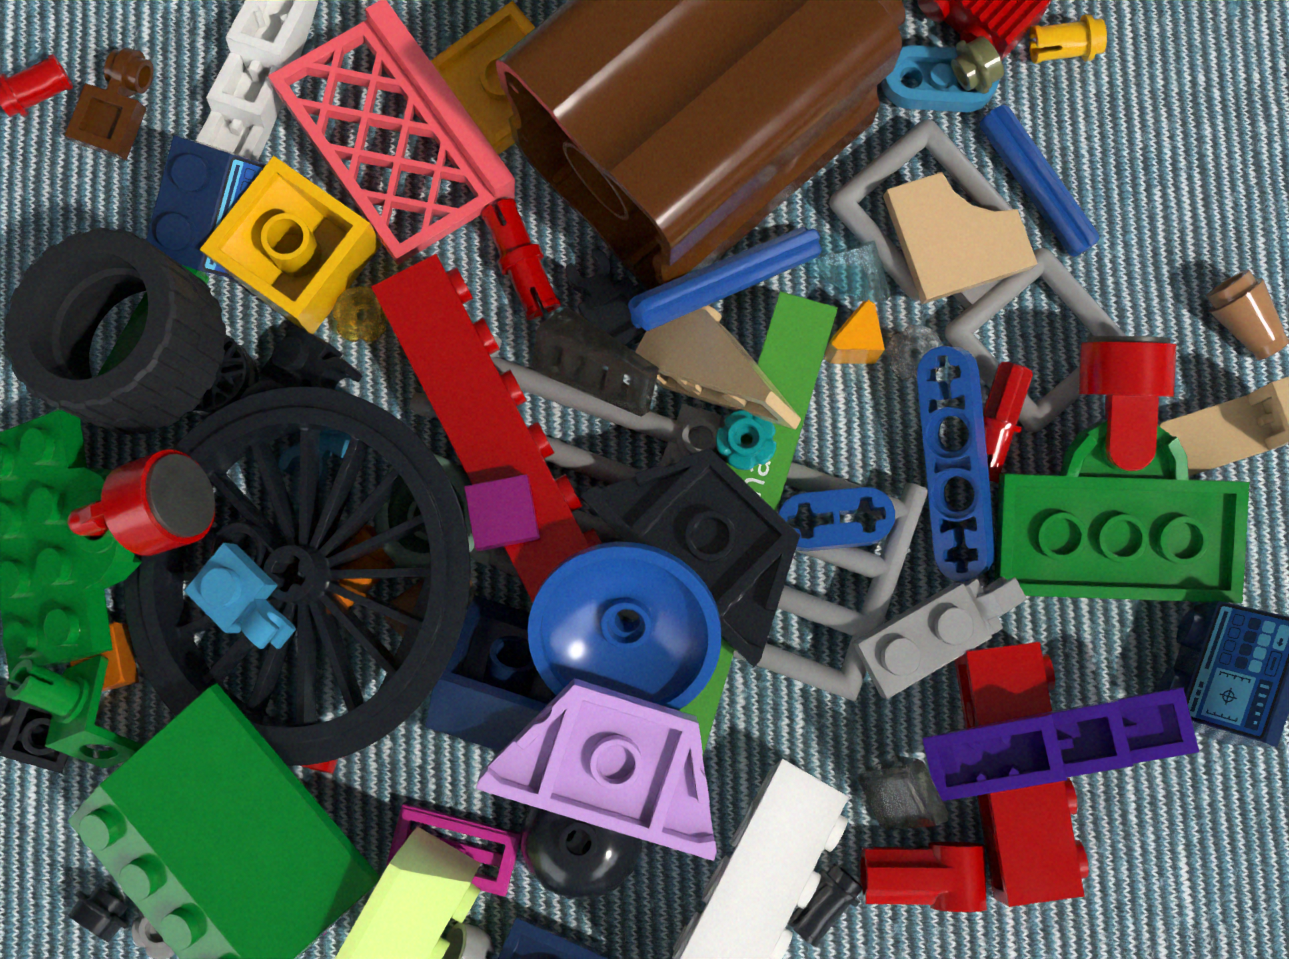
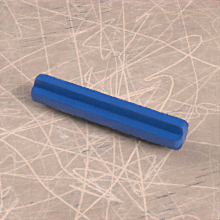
[980,104,1100,257]

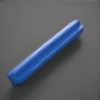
[628,227,822,331]

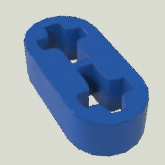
[778,487,895,552]

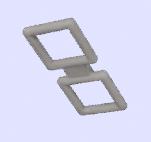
[829,119,1126,432]

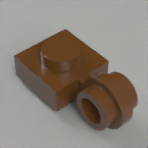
[64,47,154,161]

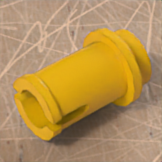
[1029,14,1107,64]

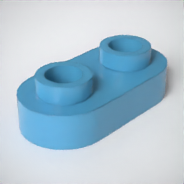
[881,45,999,112]

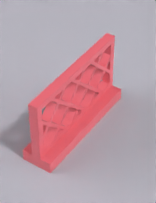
[268,0,515,265]

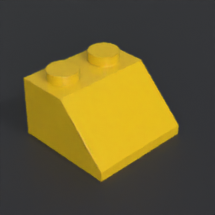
[200,156,381,334]

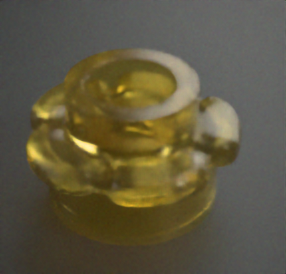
[333,286,388,342]

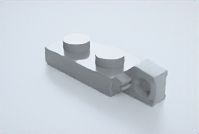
[852,576,1027,699]

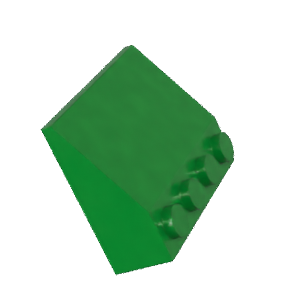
[68,683,381,959]

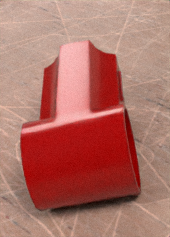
[860,841,987,912]

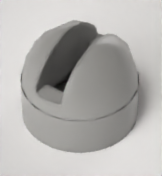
[442,922,495,959]

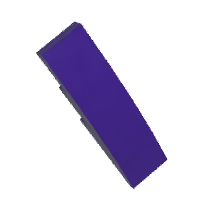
[922,687,1199,802]

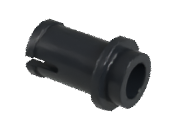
[788,863,864,948]

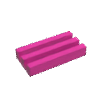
[386,803,521,897]

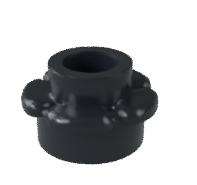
[68,886,129,943]

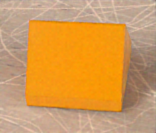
[824,299,885,364]

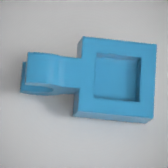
[184,543,296,649]

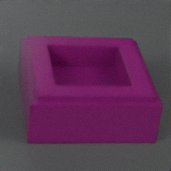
[464,474,540,551]

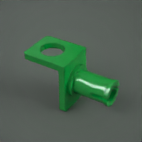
[5,655,143,768]

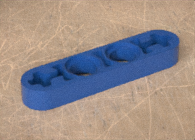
[917,346,996,582]

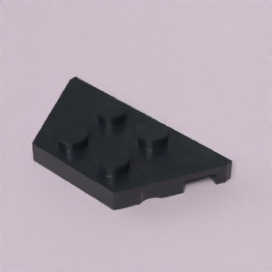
[581,448,800,668]

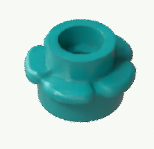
[716,410,777,470]

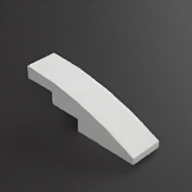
[196,0,319,161]

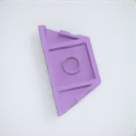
[476,678,717,861]

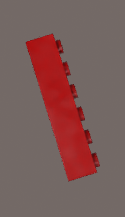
[371,254,602,602]

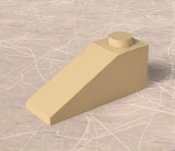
[630,305,801,430]

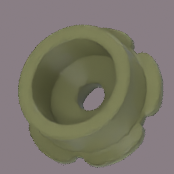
[951,36,1004,94]

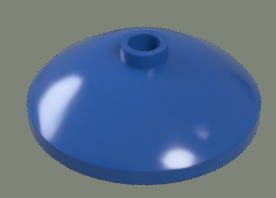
[528,542,721,710]

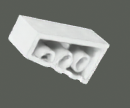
[672,759,849,959]

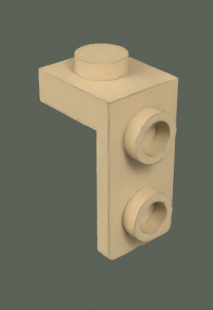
[1158,377,1289,477]

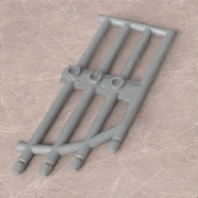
[410,335,928,702]

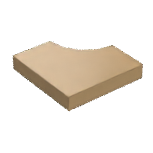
[883,172,1038,304]

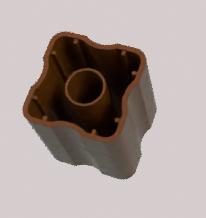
[496,0,906,291]

